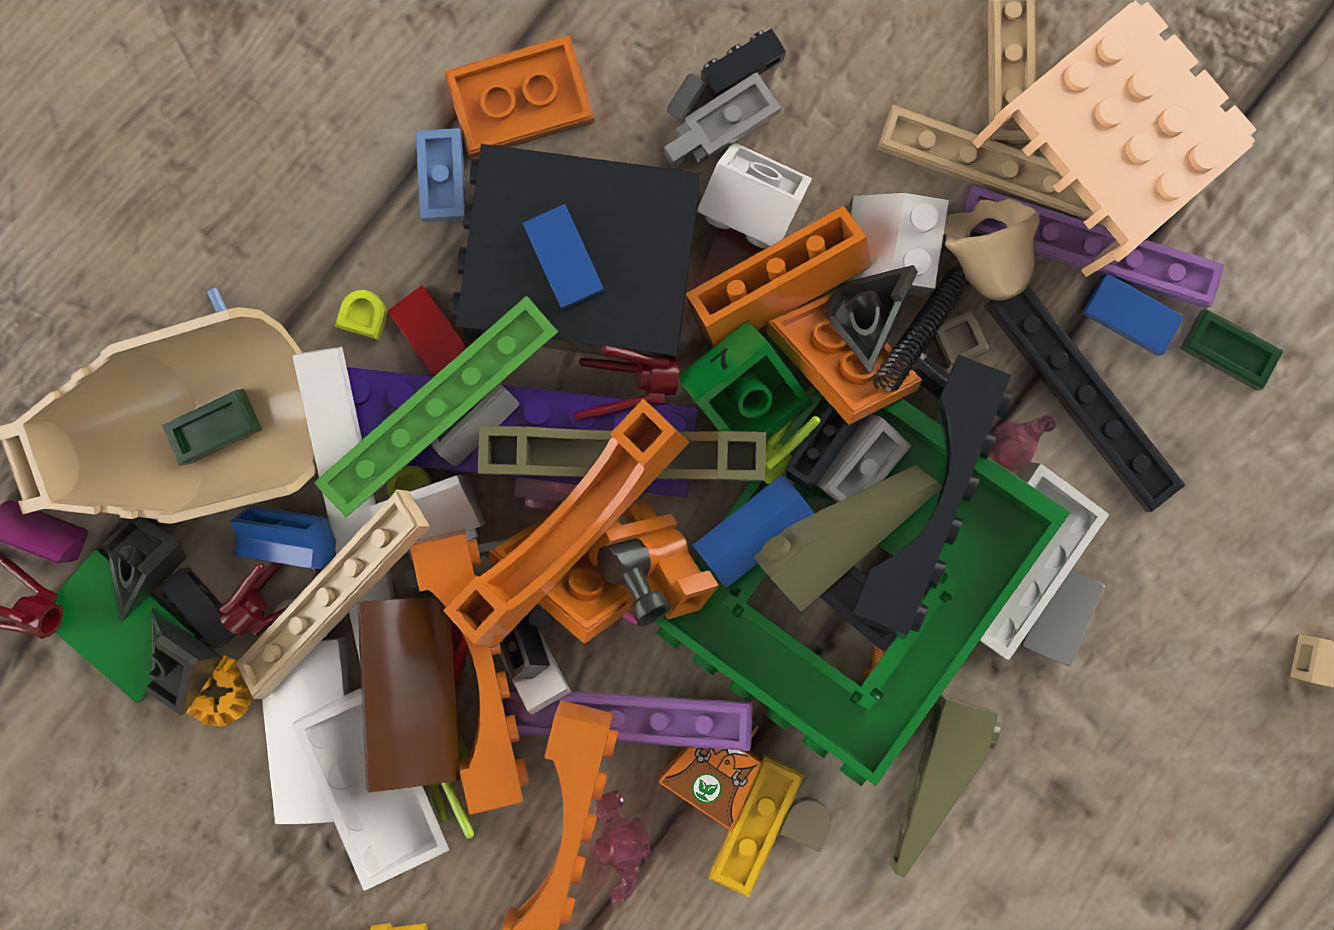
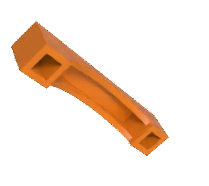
[443,399,690,648]
[410,529,530,815]
[502,700,618,930]

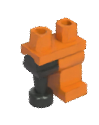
[588,501,719,626]

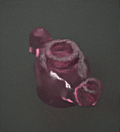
[988,415,1056,473]
[595,789,651,905]

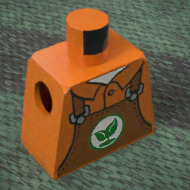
[659,721,761,831]

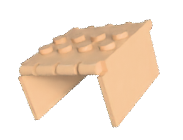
[972,0,1256,277]

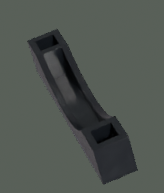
[850,355,1014,640]

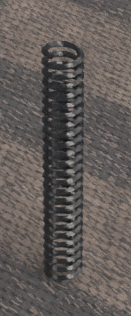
[873,267,969,391]

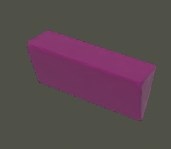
[0,501,88,563]

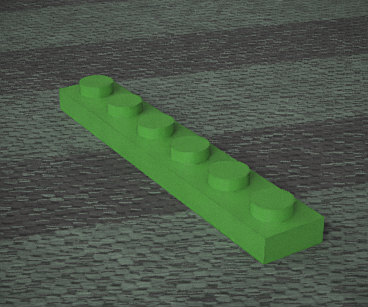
[314,296,558,518]

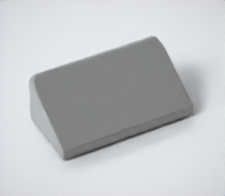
[430,383,519,467]
[816,413,912,503]
[1021,571,1105,667]

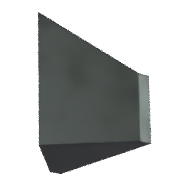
[823,265,918,373]
[102,517,187,623]
[146,608,223,716]

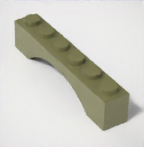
[478,426,766,481]

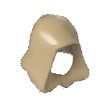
[943,198,1040,301]

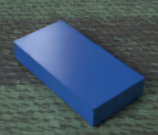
[522,204,604,310]
[1082,273,1185,356]

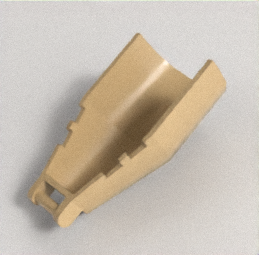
[0,307,317,524]

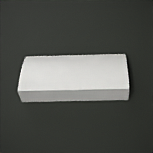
[980,462,1109,660]
[262,636,352,824]
[292,688,450,891]

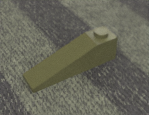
[753,465,942,612]
[889,695,1000,877]

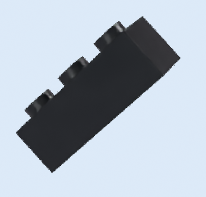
[701,28,786,100]
[785,404,858,492]
[159,567,236,650]
[500,612,550,679]

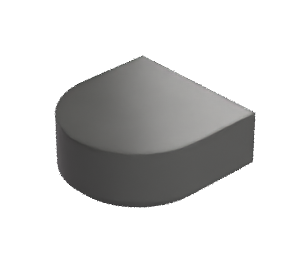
[666,73,707,122]

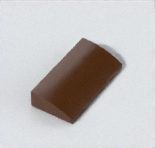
[357,597,460,792]

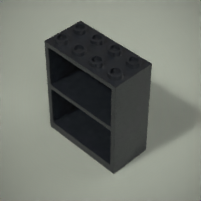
[450,144,701,361]

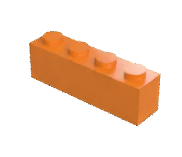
[686,205,870,348]

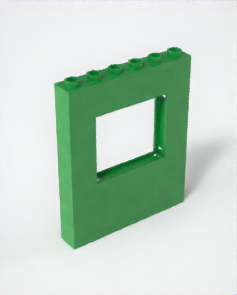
[655,390,1070,787]

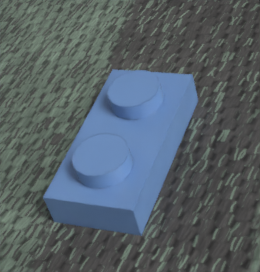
[416,128,466,222]

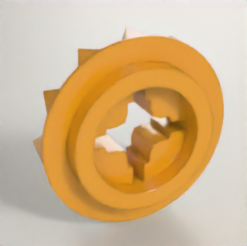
[186,655,253,727]

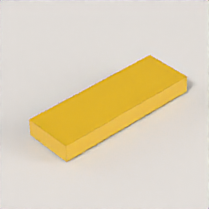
[708,754,805,897]

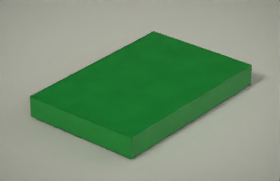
[54,549,200,703]

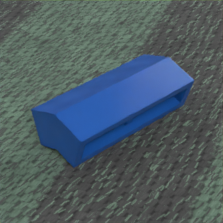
[693,474,815,588]
[230,506,336,569]

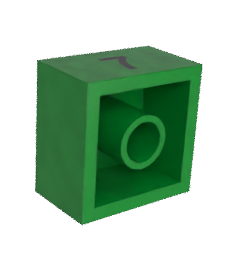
[679,320,813,439]

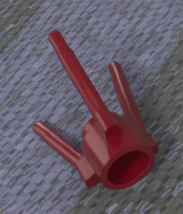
[574,345,679,420]
[0,552,64,639]
[218,562,288,636]

